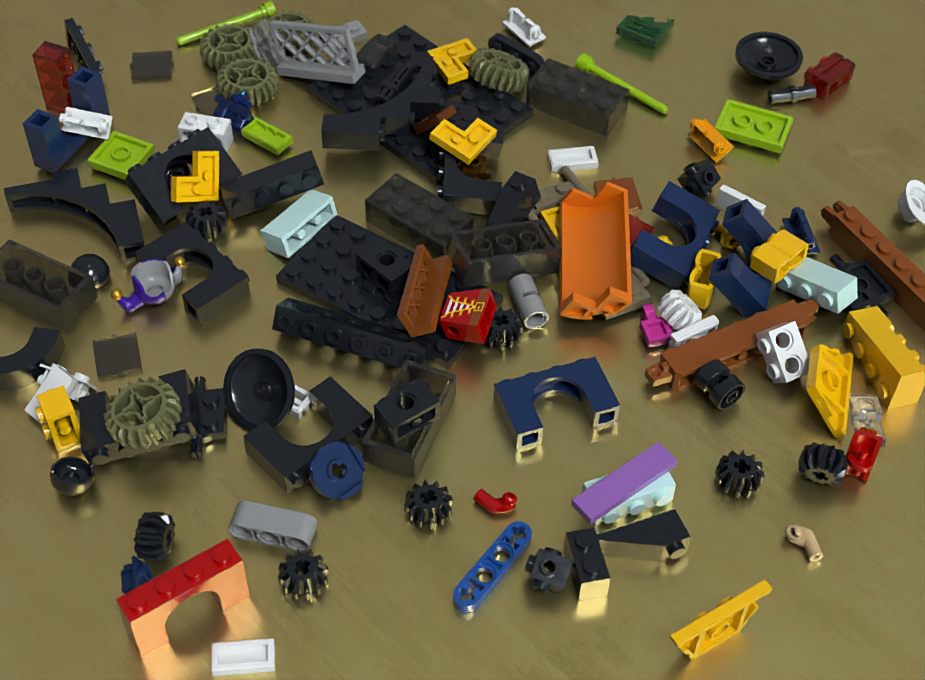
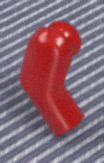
[473,489,517,514]

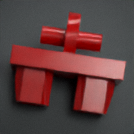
[845,427,883,482]

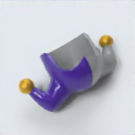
[111,256,185,313]

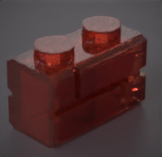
[803,52,856,100]

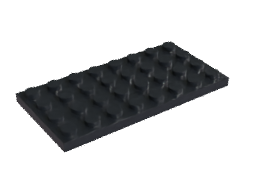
[276,215,503,369]

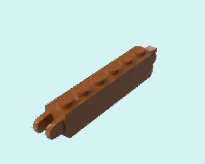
[821,201,925,330]
[645,299,819,390]

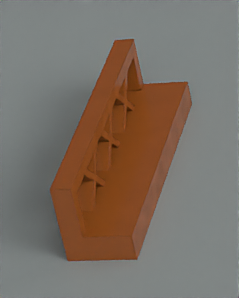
[397,244,453,338]

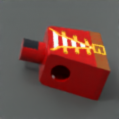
[437,288,497,344]

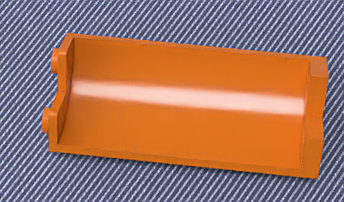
[559,182,632,320]

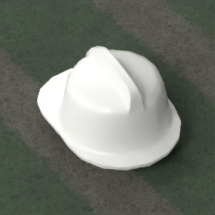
[897,180,925,225]

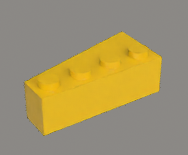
[843,306,925,409]

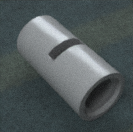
[508,274,549,329]

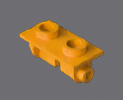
[687,118,734,163]

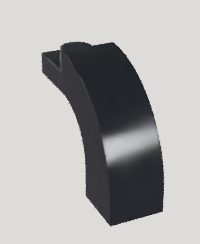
[0,327,65,391]

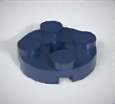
[307,442,365,499]

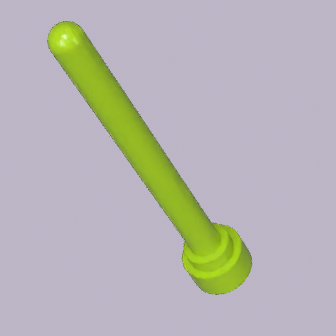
[176,0,276,46]
[575,53,668,114]

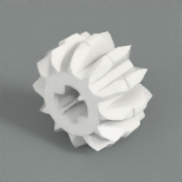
[658,289,702,331]

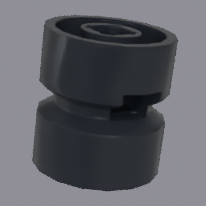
[694,359,746,410]

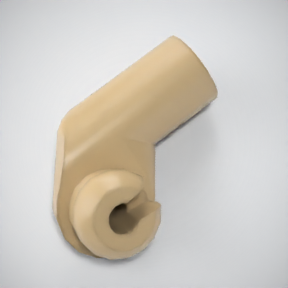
[785,524,823,561]

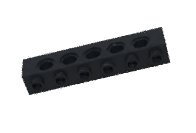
[272,297,435,374]

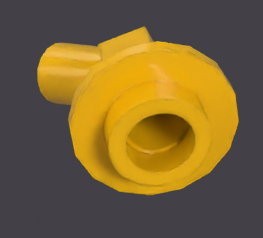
[713,224,740,249]

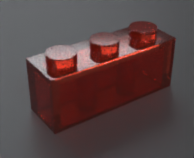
[32,41,75,114]

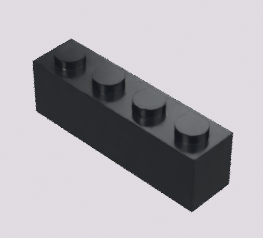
[220,150,325,219]

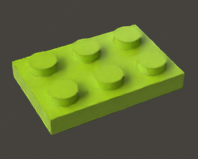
[715,99,794,154]

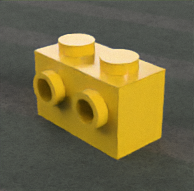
[35,385,81,452]

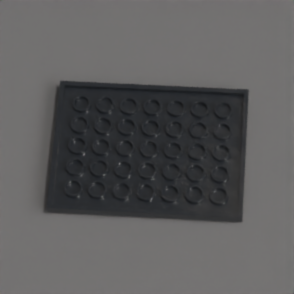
[307,25,533,184]

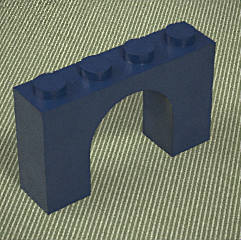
[23,66,110,173]
[630,181,720,290]
[708,199,777,317]
[493,356,621,451]

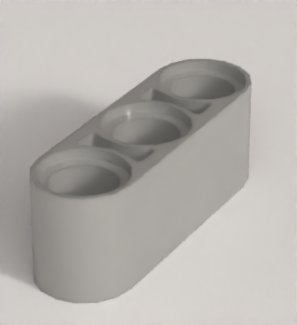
[228,501,318,552]

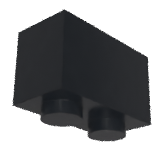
[563,527,611,601]

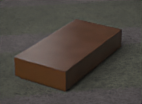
[413,105,457,135]

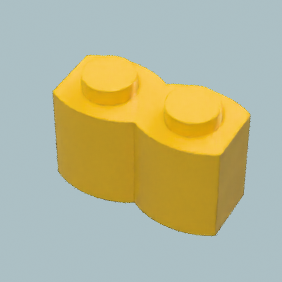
[750,229,809,283]
[686,249,721,309]

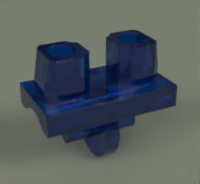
[213,91,255,132]

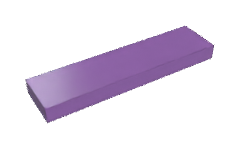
[571,442,678,525]

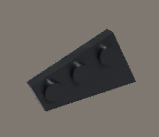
[64,18,104,76]

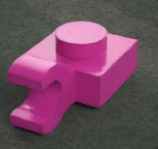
[639,303,672,348]

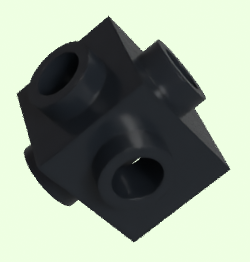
[677,159,721,198]
[524,547,573,594]

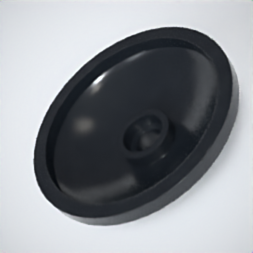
[735,32,803,80]
[223,348,295,430]

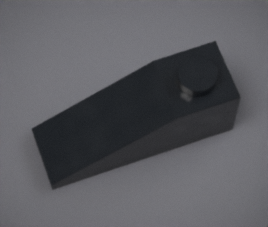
[480,171,541,251]
[597,509,691,561]

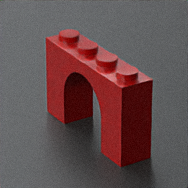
[116,538,250,658]

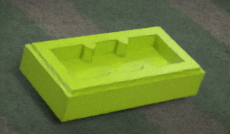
[241,117,293,155]

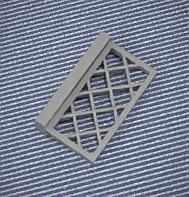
[269,20,365,84]

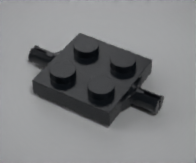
[829,254,896,318]
[177,376,227,459]

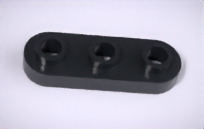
[488,33,546,76]

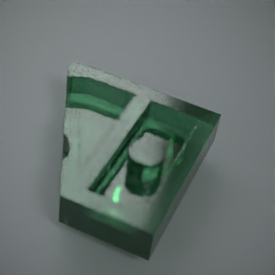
[616,15,674,49]

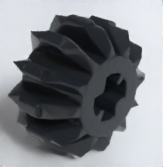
[185,200,229,241]
[485,306,523,351]
[798,442,848,485]
[715,450,765,498]
[404,479,453,530]
[133,511,176,562]
[278,549,329,601]

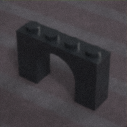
[436,119,503,215]
[124,127,242,230]
[136,222,250,326]
[78,369,200,466]
[243,376,374,494]

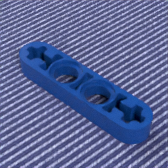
[453,521,532,613]

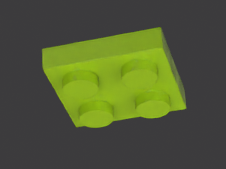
[87,130,155,180]

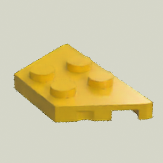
[806,344,854,439]
[670,579,773,660]

